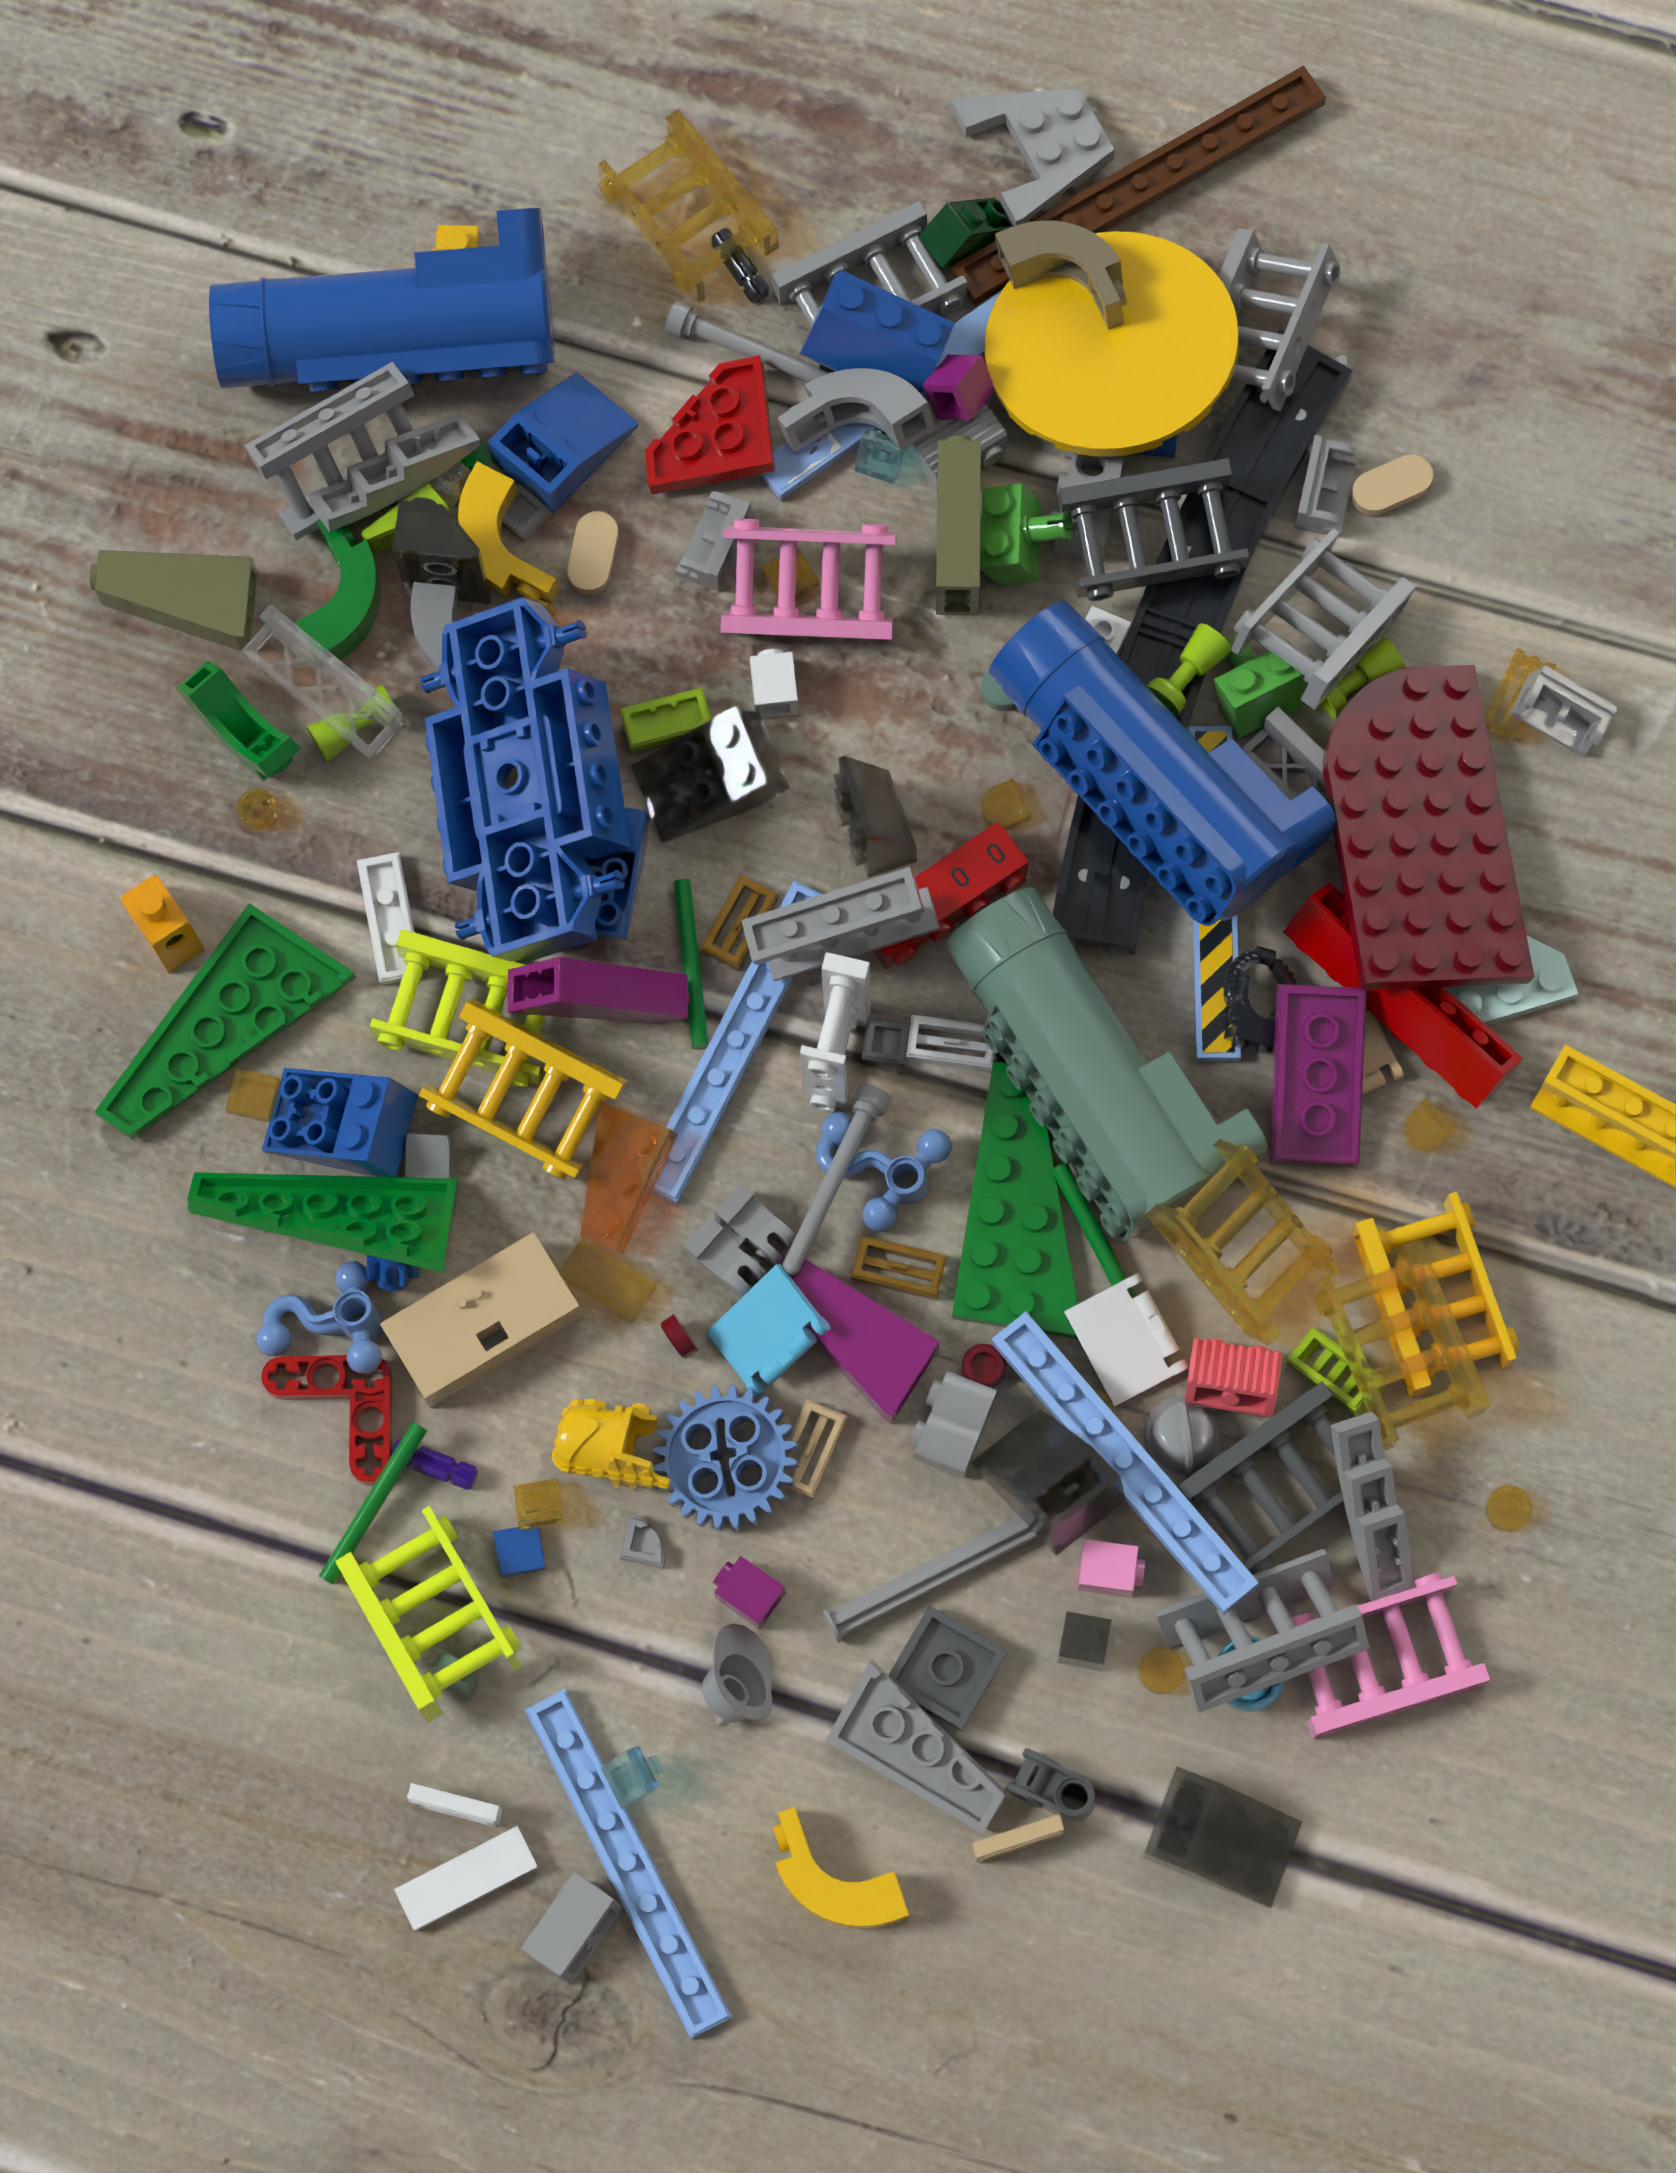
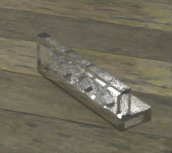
[241,604,405,761]

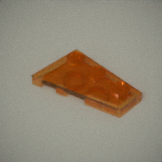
[580,1102,678,1254]

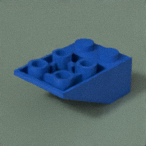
[488,372,639,514]
[585,807,651,939]
[262,1068,418,1178]

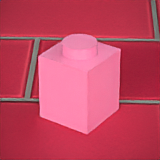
[1077,1539,1145,1598]

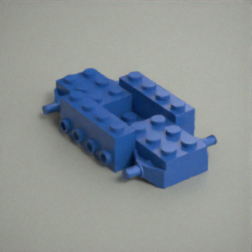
[420,597,631,963]

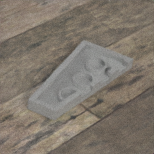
[826,1660,1007,1834]

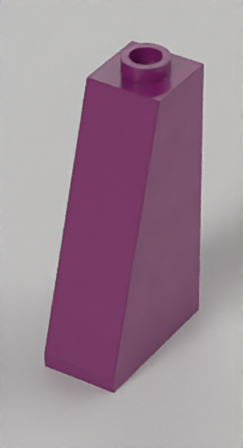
[507,957,689,1024]
[789,1259,939,1424]

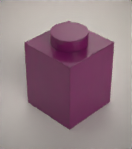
[923,354,995,421]
[713,1556,786,1630]

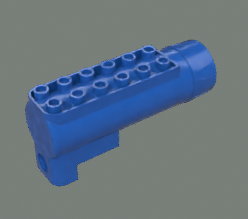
[209,208,556,391]
[989,601,1336,926]

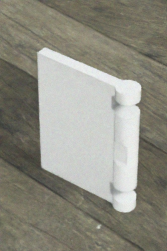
[1064,1272,1189,1406]

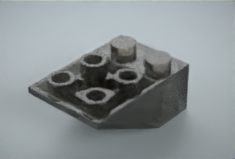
[631,706,790,842]
[833,756,917,877]
[971,1408,1126,1556]
[1141,1766,1302,1909]

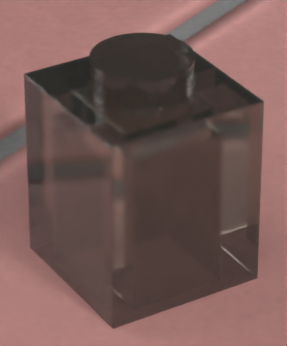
[1057,1611,1112,1671]

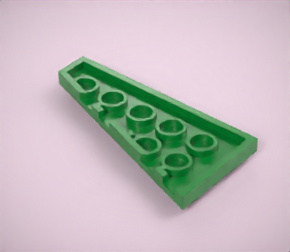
[94,903,357,1140]
[952,1061,1078,1339]
[187,1172,458,1273]

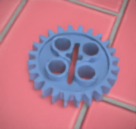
[653,1384,799,1531]

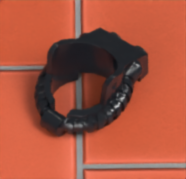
[1223,946,1297,1055]

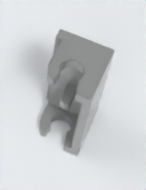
[1295,435,1358,538]
[675,491,752,592]
[1509,665,1618,756]
[521,1872,624,1985]

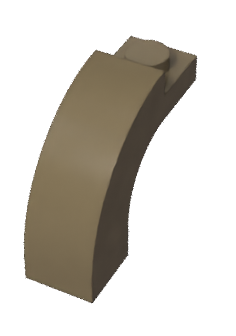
[995,221,1127,329]

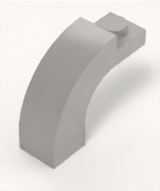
[777,368,936,453]
[410,582,459,673]

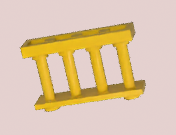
[418,999,628,1180]
[1529,1044,1676,1189]
[1352,1192,1520,1398]

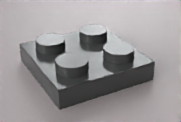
[889,1605,1008,1731]

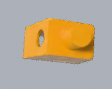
[119,874,205,974]

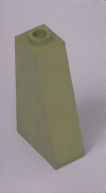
[936,435,981,615]
[89,550,257,652]

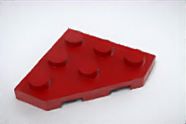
[645,355,776,495]

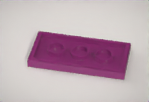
[1269,984,1367,1165]

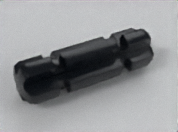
[711,228,769,303]

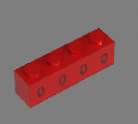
[873,821,1029,969]

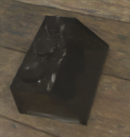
[392,497,491,604]

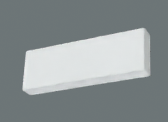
[357,852,423,986]
[394,1826,539,1932]

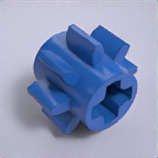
[367,1255,420,1291]

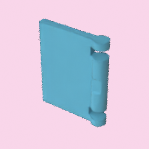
[706,1264,830,1397]

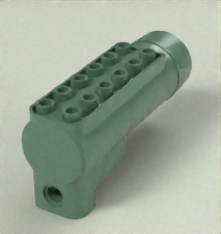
[945,887,1268,1241]

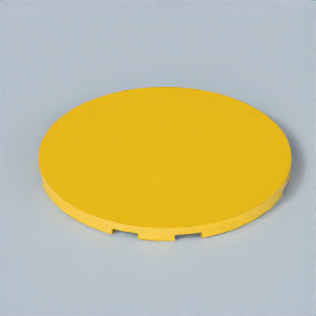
[984,231,1239,457]

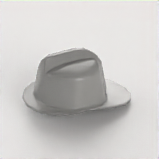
[1146,1396,1221,1502]
[702,1623,772,1727]

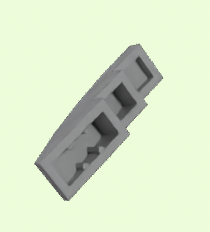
[309,413,480,532]
[1330,1411,1414,1601]

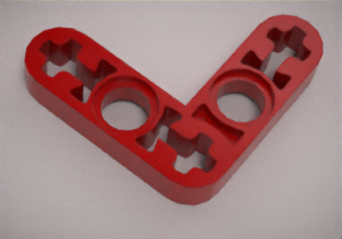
[261,1355,393,1486]

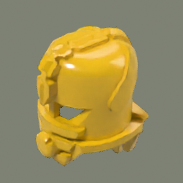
[552,1398,671,1489]

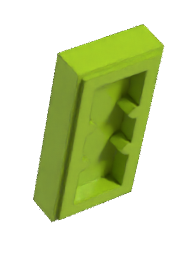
[620,687,714,753]

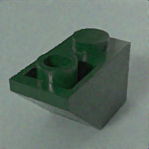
[918,197,1013,268]

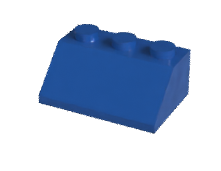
[799,269,955,394]

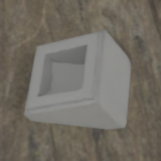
[405,1134,453,1178]

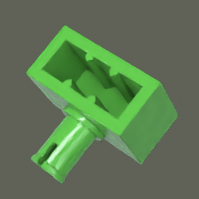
[980,483,1073,586]
[1214,634,1308,738]

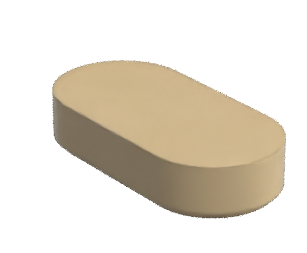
[1351,454,1433,516]
[567,511,619,595]

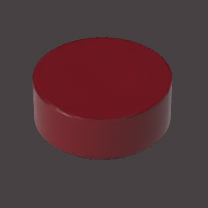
[660,1314,699,1359]
[961,1344,1006,1388]

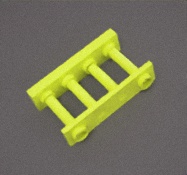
[370,929,545,1087]
[335,1506,522,1723]

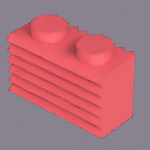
[1184,1338,1282,1418]

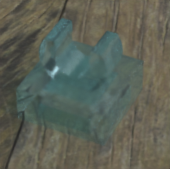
[854,429,905,484]
[601,1746,664,1809]

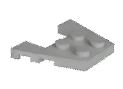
[951,88,1114,226]

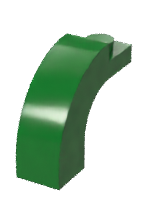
[295,519,381,672]
[176,660,301,781]

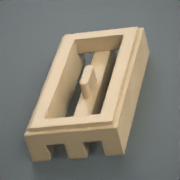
[781,1399,848,1500]
[971,1814,1064,1863]

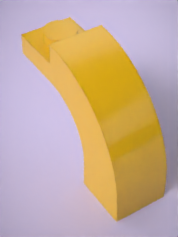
[458,461,560,603]
[772,1807,909,1929]

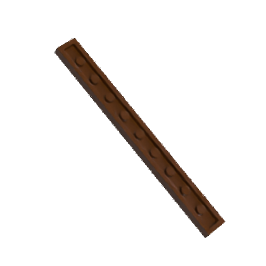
[952,65,1326,305]

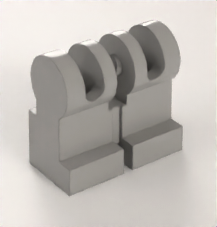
[684,1183,796,1299]

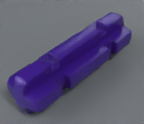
[391,1439,478,1490]

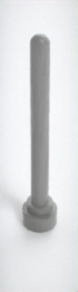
[665,300,829,382]
[782,1083,891,1275]

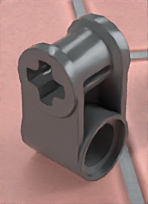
[1005,1748,1095,1822]

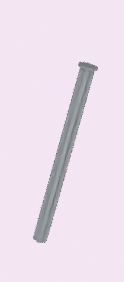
[822,1474,1120,1643]

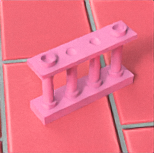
[720,519,897,640]
[1292,1573,1490,1739]

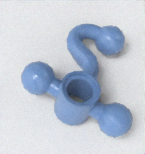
[816,1112,952,1232]
[256,1261,383,1374]

